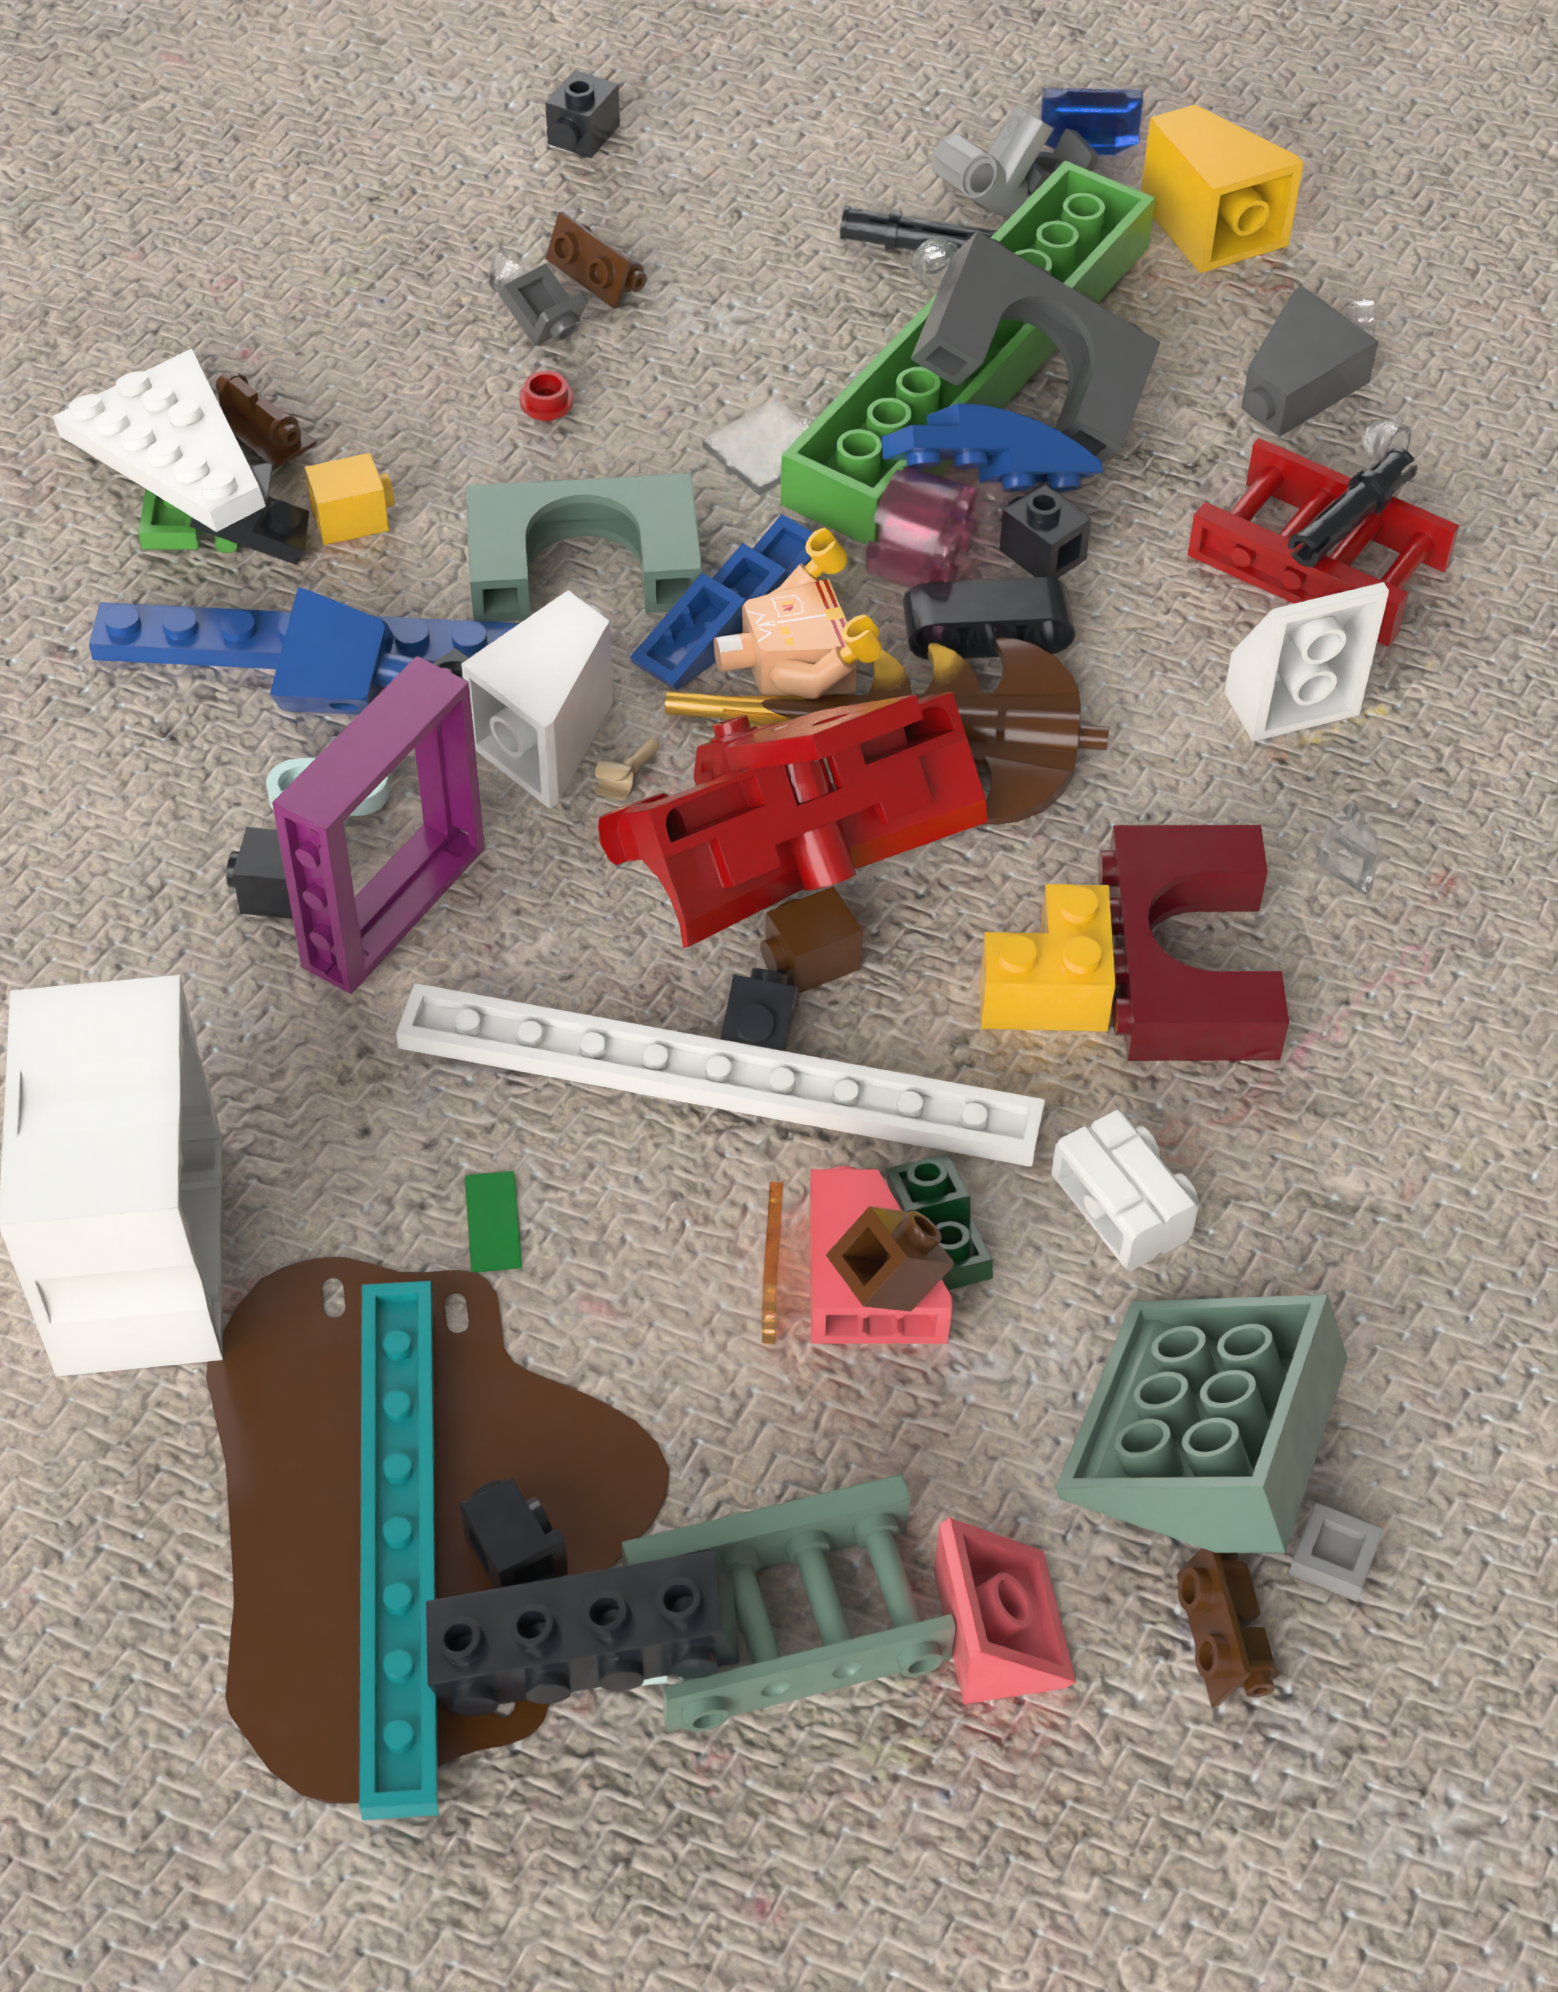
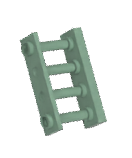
[622,1474,956,1733]

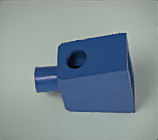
[270,587,414,715]

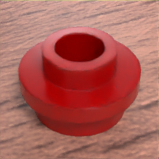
[519,371,574,421]

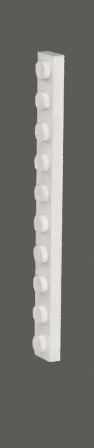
[396,983,1045,1167]

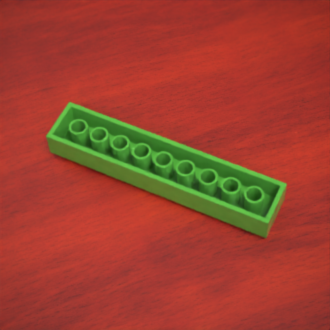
[780,161,1155,549]

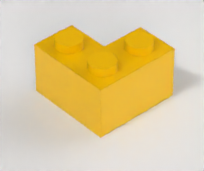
[979,884,1115,1032]

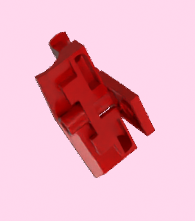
[597,691,988,948]

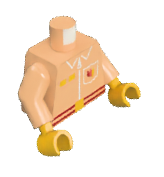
[714,528,882,699]

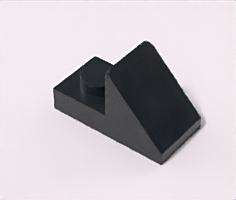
[189,463,309,565]

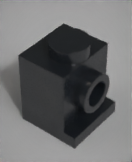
[460,1478,568,1589]

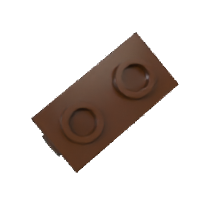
[545,211,647,309]
[216,372,317,470]
[1177,1548,1278,1707]

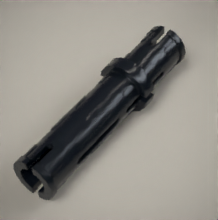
[840,205,997,256]
[1288,447,1418,567]

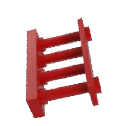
[1187,437,1460,647]

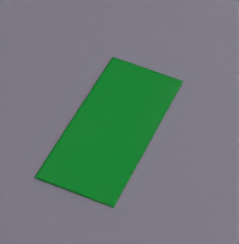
[465,1171,522,1273]

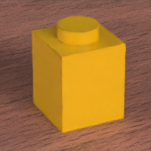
[304,453,395,545]

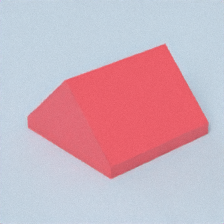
[934,1518,1076,1704]

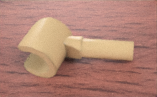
[594,739,659,800]

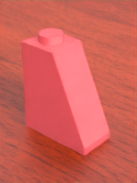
[809,1166,952,1344]

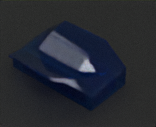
[1039,88,1143,155]

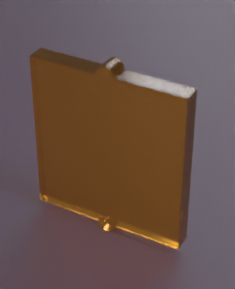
[762,1182,784,1345]

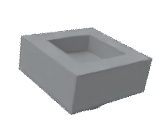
[1288,1502,1384,1602]

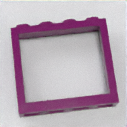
[272,656,485,994]

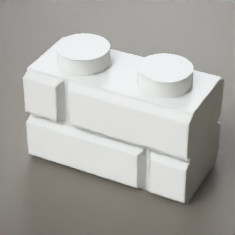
[1051,1109,1199,1272]

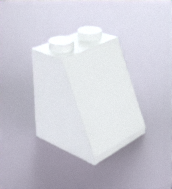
[461,590,613,809]

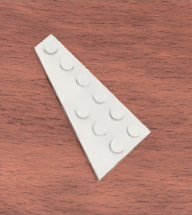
[52,349,266,532]

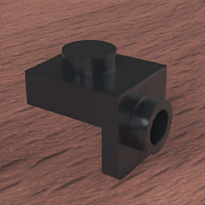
[720,968,801,1052]

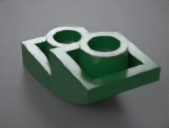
[886,1154,993,1290]

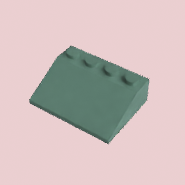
[1056,1294,1348,1553]

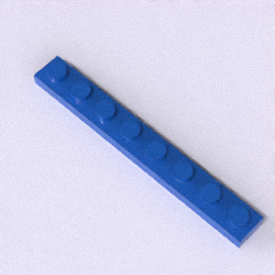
[89,602,520,669]

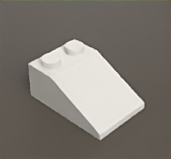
[1224,582,1389,742]

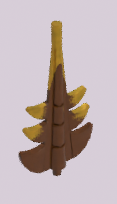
[665,637,1109,825]

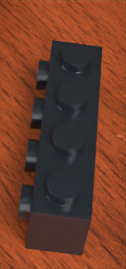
[426,1550,739,1716]

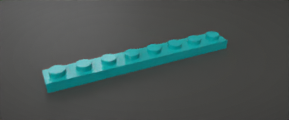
[359,1281,439,1820]

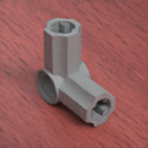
[932,106,1054,216]

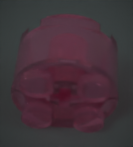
[866,466,979,588]

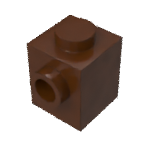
[760,886,863,993]
[826,1206,955,1312]

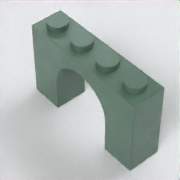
[466,473,702,622]

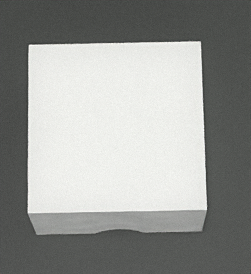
[0,975,223,1377]

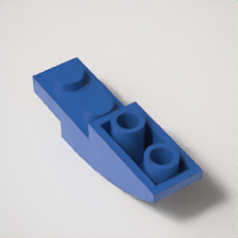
[881,403,1103,492]

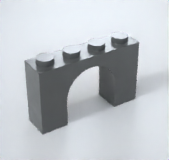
[911,231,1160,463]

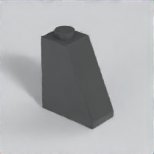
[1241,286,1379,437]

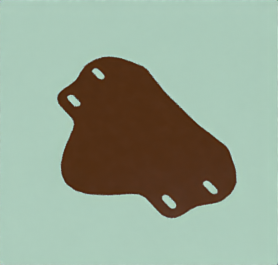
[206,1257,669,1804]

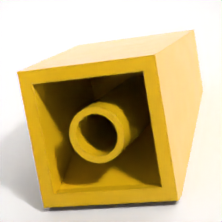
[1141,104,1304,273]

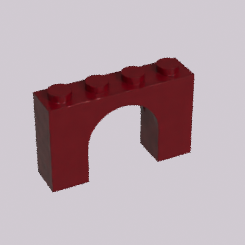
[1098,825,1289,1061]

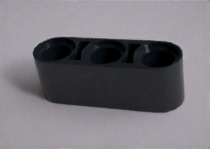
[903,577,1075,660]

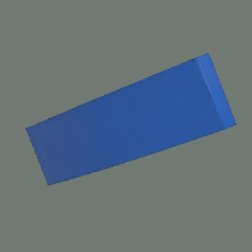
[630,514,813,690]

